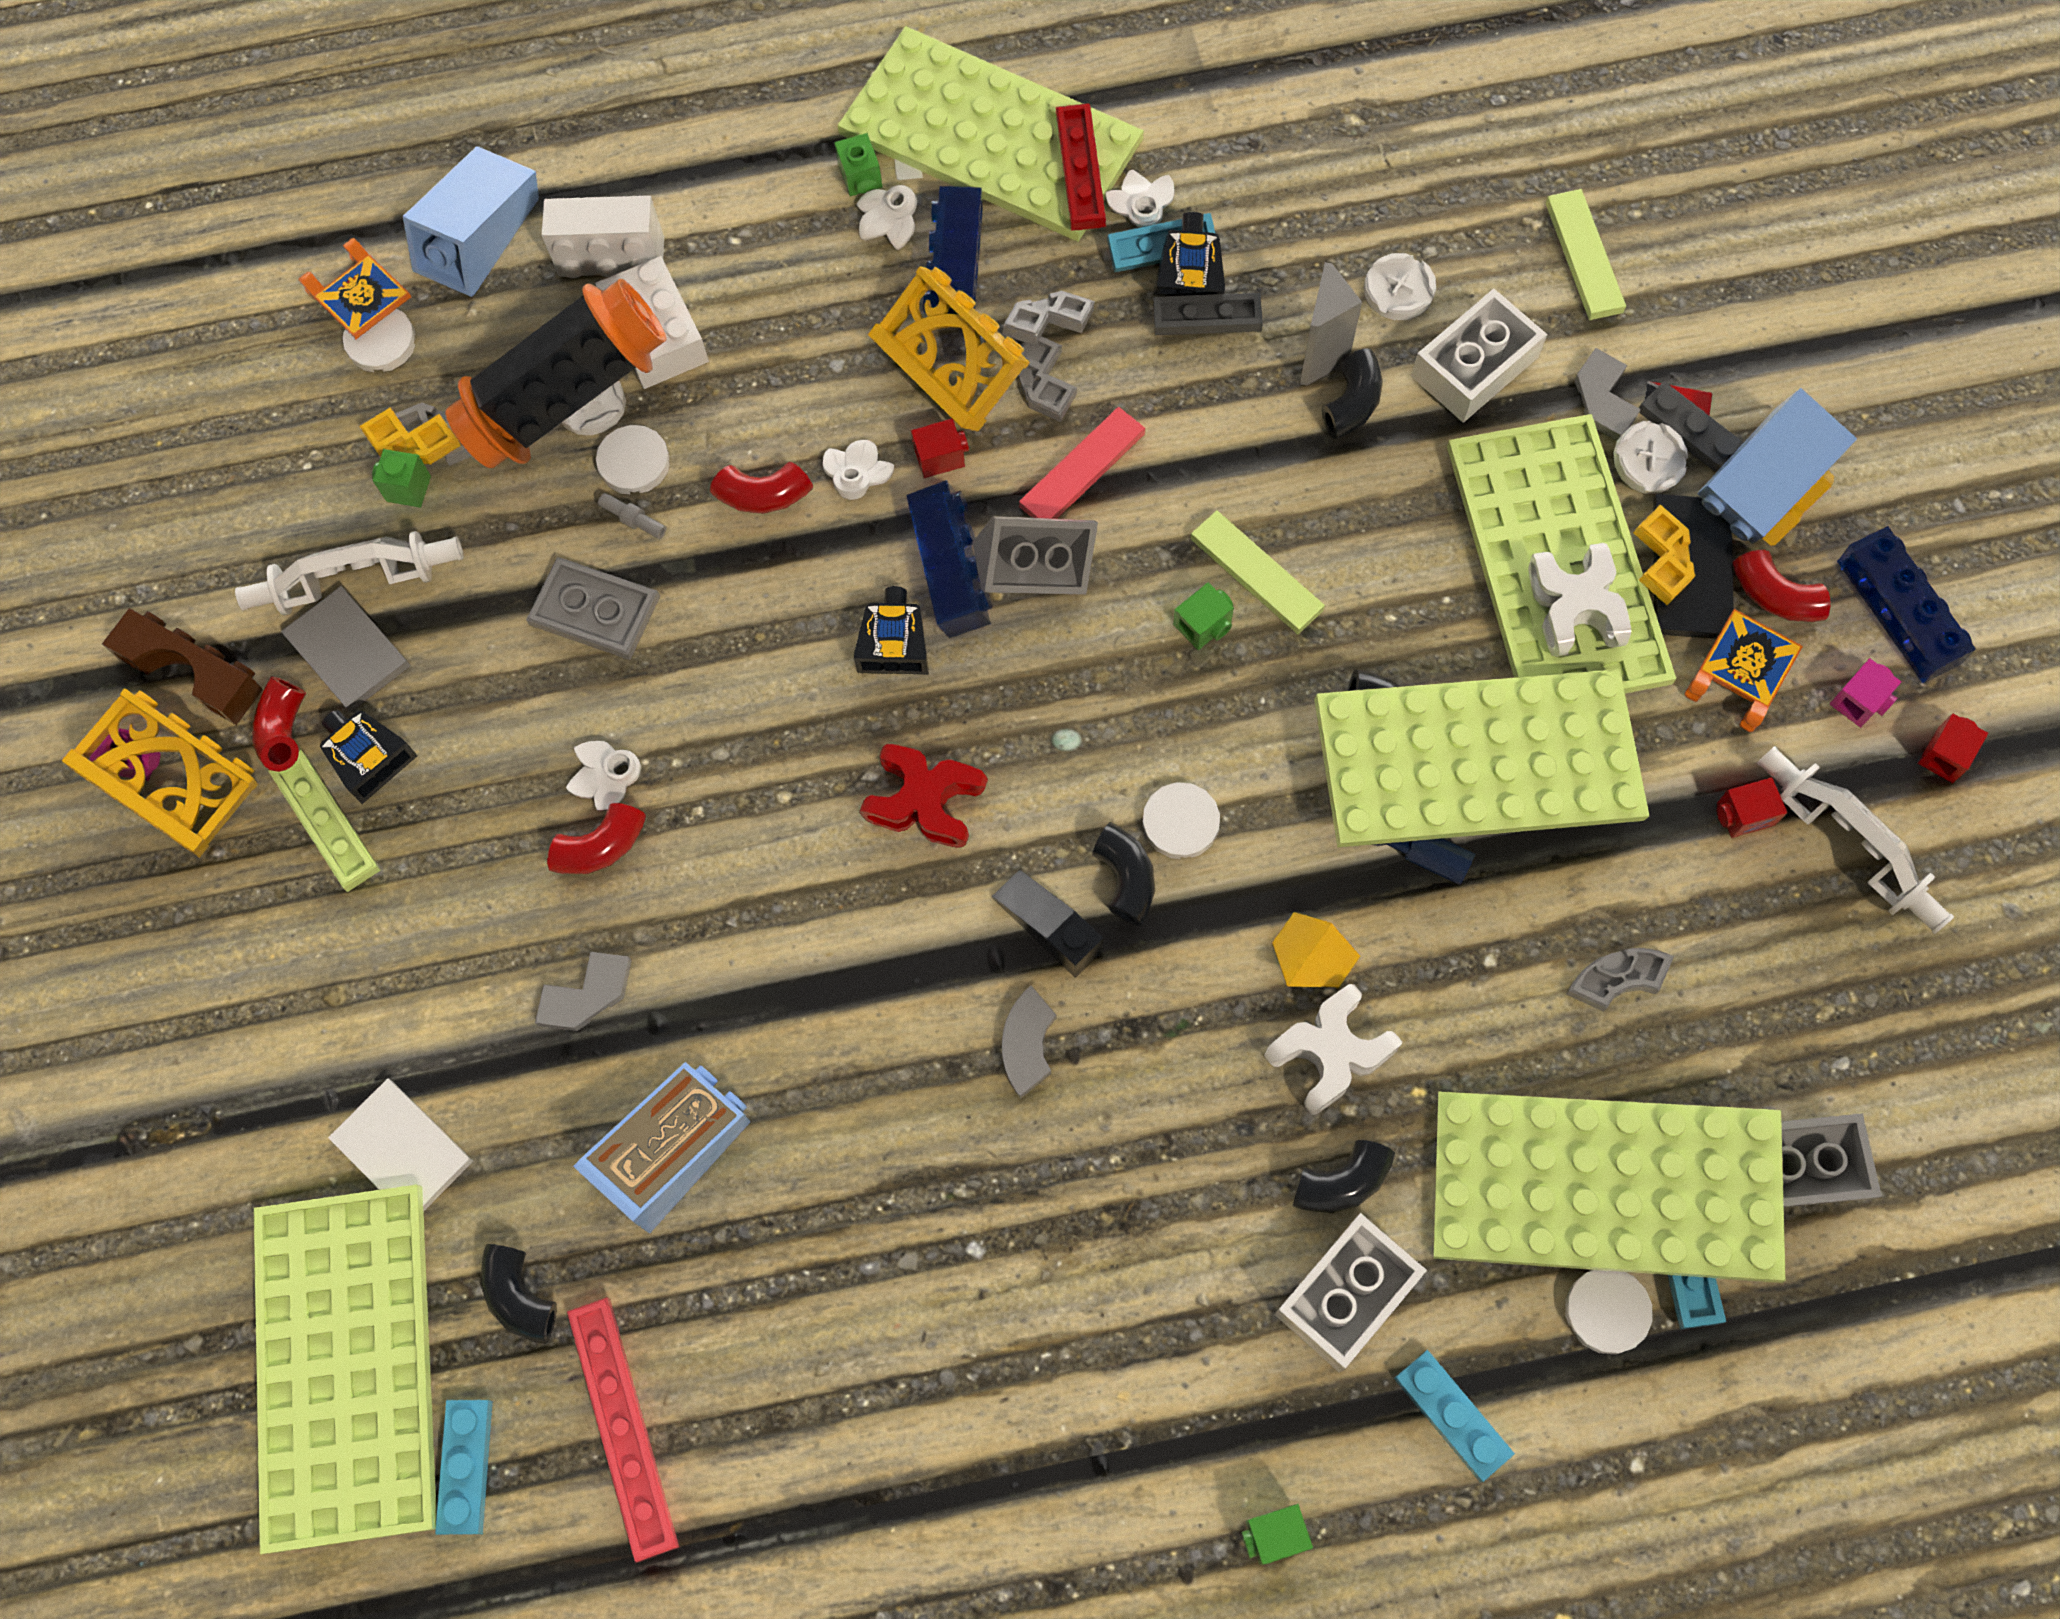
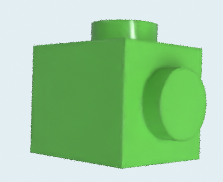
[834,133,883,197]
[372,449,431,508]
[1173,582,1234,650]
[1241,1504,1313,1565]

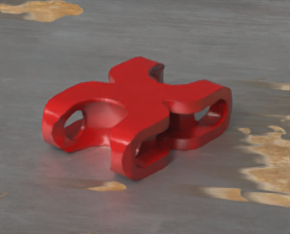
[859,744,988,848]

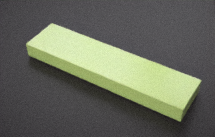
[1545,189,1626,320]
[1191,510,1325,635]
[268,750,381,892]

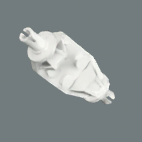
[235,531,464,616]
[1756,746,1954,934]

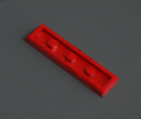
[1056,103,1106,231]

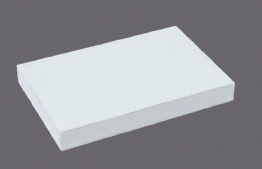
[328,1079,473,1212]

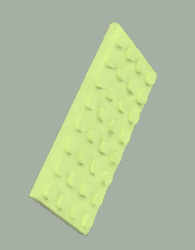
[837,26,1144,242]
[1447,414,1676,693]
[1314,669,1649,848]
[1434,1092,1785,1283]
[254,1184,437,1554]

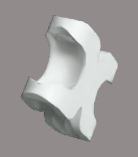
[1528,543,1631,657]
[1264,984,1402,1115]

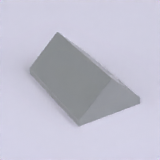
[1300,262,1362,386]
[972,516,1098,595]
[1781,1113,1882,1208]

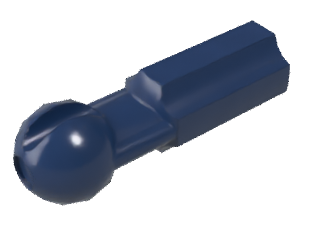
[1372,838,1475,885]

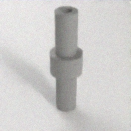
[598,493,667,539]

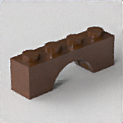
[102,608,263,726]

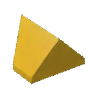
[1272,912,1360,989]

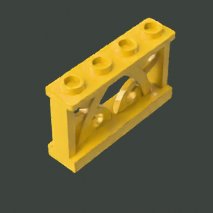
[868,266,1030,431]
[61,688,258,858]

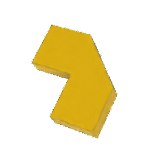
[359,408,461,465]
[1762,470,1835,546]
[1633,505,1695,605]

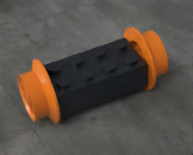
[445,278,667,469]

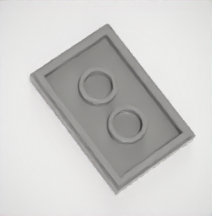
[526,557,660,660]
[281,586,410,713]

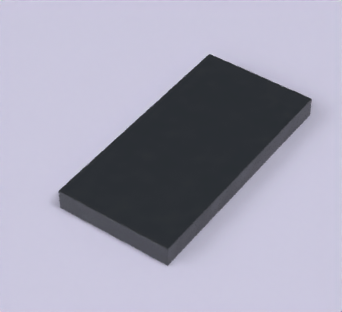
[1653,494,1734,639]

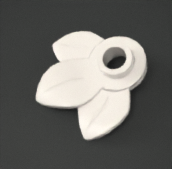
[1106,170,1174,228]
[857,185,917,250]
[823,440,894,500]
[566,741,641,811]

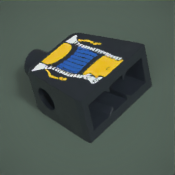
[1153,212,1225,296]
[854,586,929,675]
[320,710,417,804]

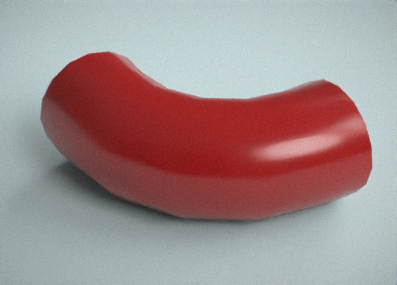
[710,461,813,514]
[1733,550,1831,622]
[252,676,306,772]
[547,803,646,874]

